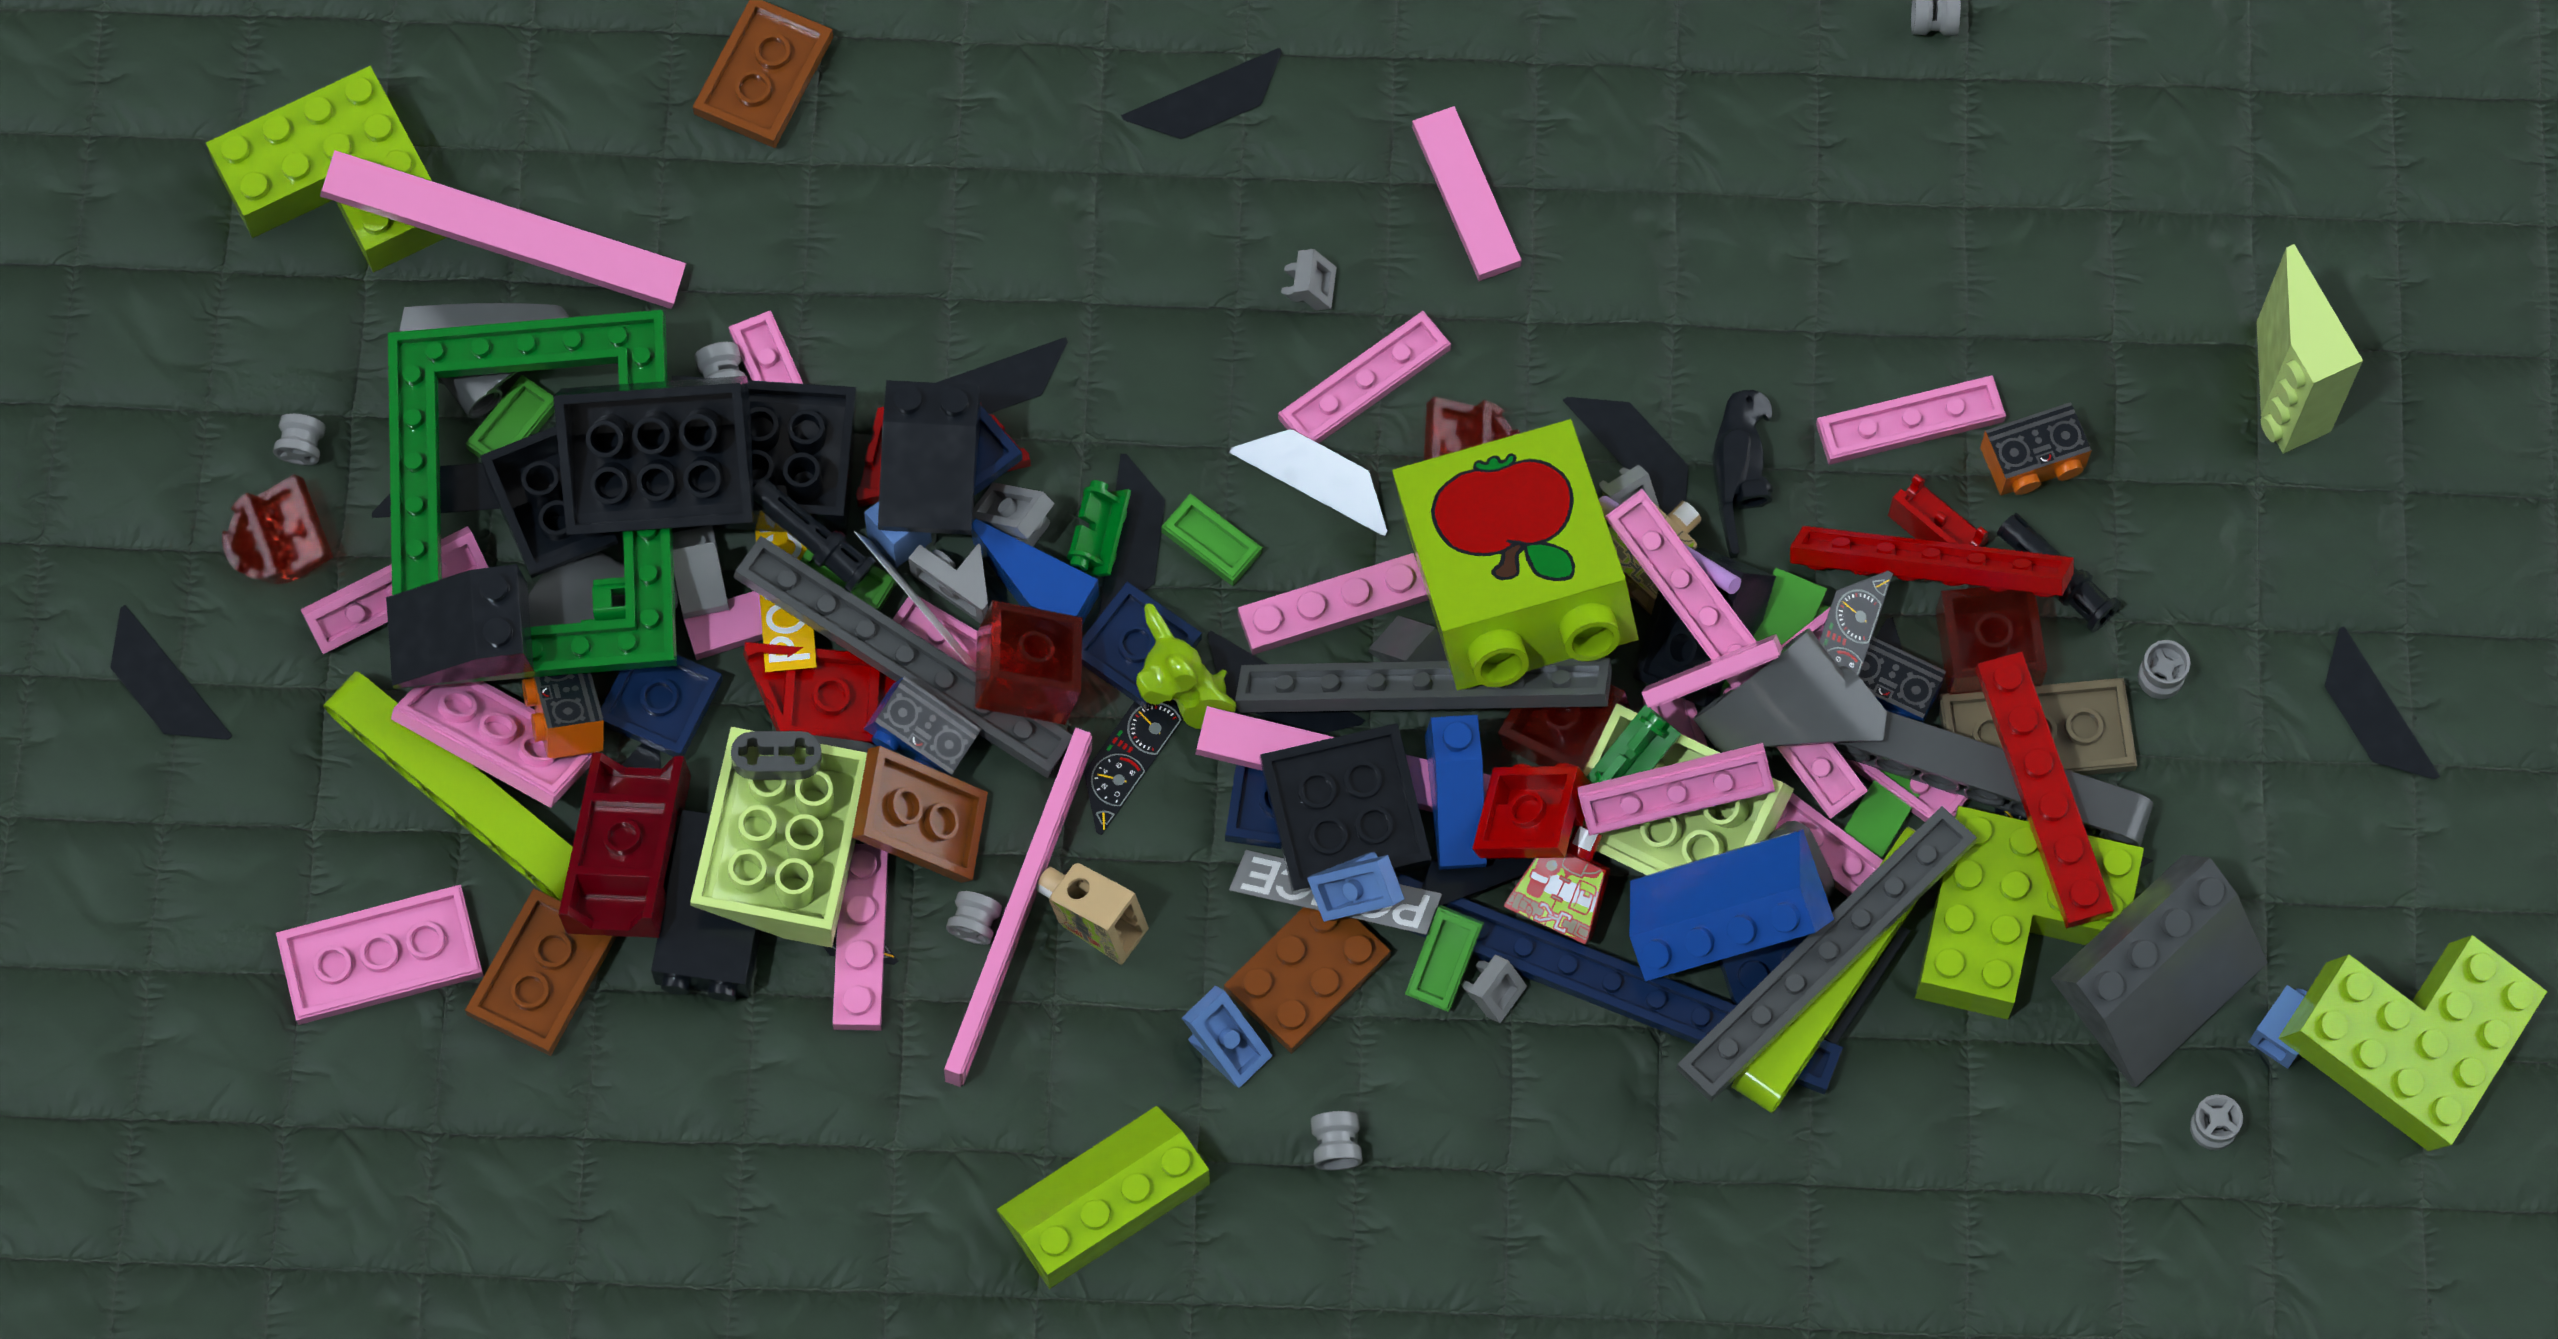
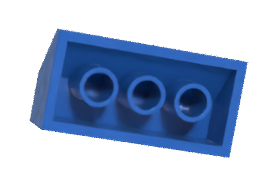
[1629,829,1834,981]

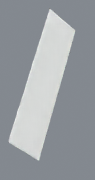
[854,531,982,671]

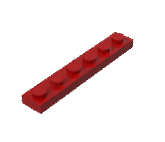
[1790,526,2074,597]
[1975,652,2114,929]

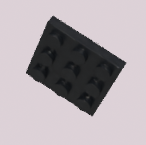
[1259,723,1431,894]

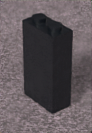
[651,810,761,1002]

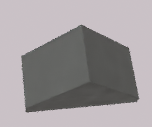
[1369,615,1447,662]

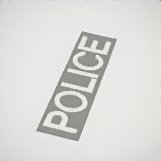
[1229,850,1442,935]

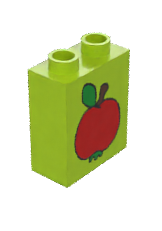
[1392,419,1639,691]

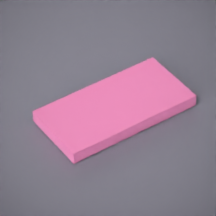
[391,681,600,808]
[276,885,484,1025]

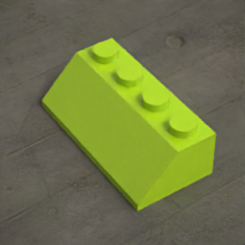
[996,1106,1210,1289]

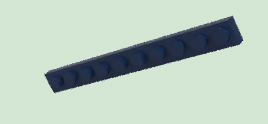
[1398,874,1843,1095]

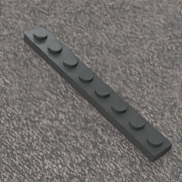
[734,536,1072,779]
[1235,658,1612,713]
[1676,806,1977,1102]

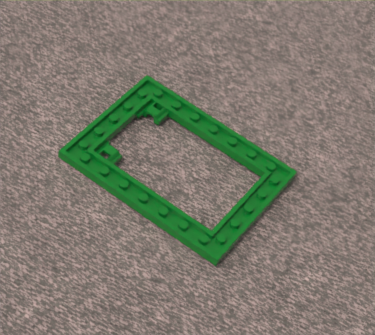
[388,310,677,688]

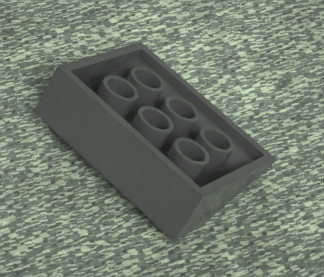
[2050,855,2268,1087]

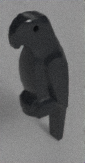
[1712,390,1773,559]

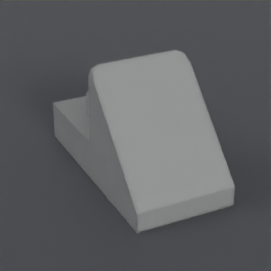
[972,482,1055,547]
[673,525,729,619]
[908,544,990,626]

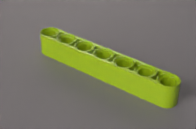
[323,671,573,901]
[1731,826,1919,1114]

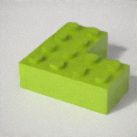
[206,65,447,273]
[1915,806,2144,1020]
[2278,935,2547,1151]

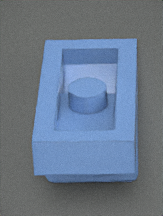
[1307,852,1405,922]
[1182,986,1272,1088]

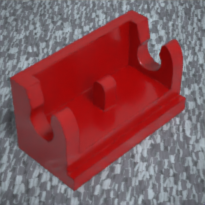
[1888,474,1989,547]

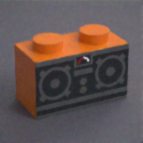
[1980,402,2092,496]
[522,673,604,759]

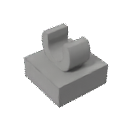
[1281,249,1337,311]
[1599,465,1659,507]
[1461,955,1527,1023]

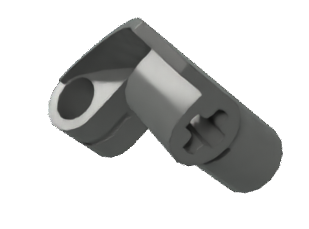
[399,303,570,419]
[528,551,678,627]
[1693,628,1887,753]

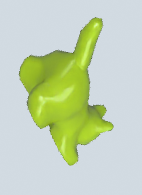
[1136,603,1236,729]

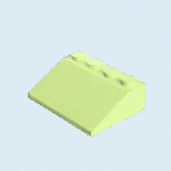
[2257,244,2363,454]
[1570,703,1794,875]
[690,727,867,948]

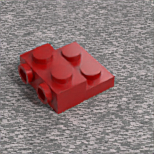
[1472,763,1591,858]

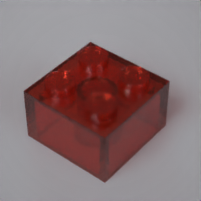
[1935,587,2048,695]
[975,600,1082,725]
[1498,685,1630,772]

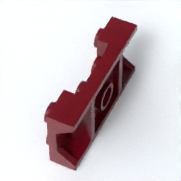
[558,752,691,938]

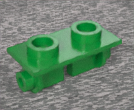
[1067,480,1131,578]
[1586,704,1682,783]

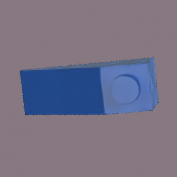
[972,518,1099,642]
[1425,715,1487,870]

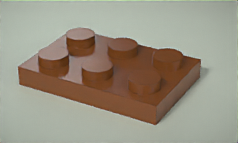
[693,0,834,148]
[852,746,988,883]
[465,888,617,1056]
[1224,907,1391,1054]

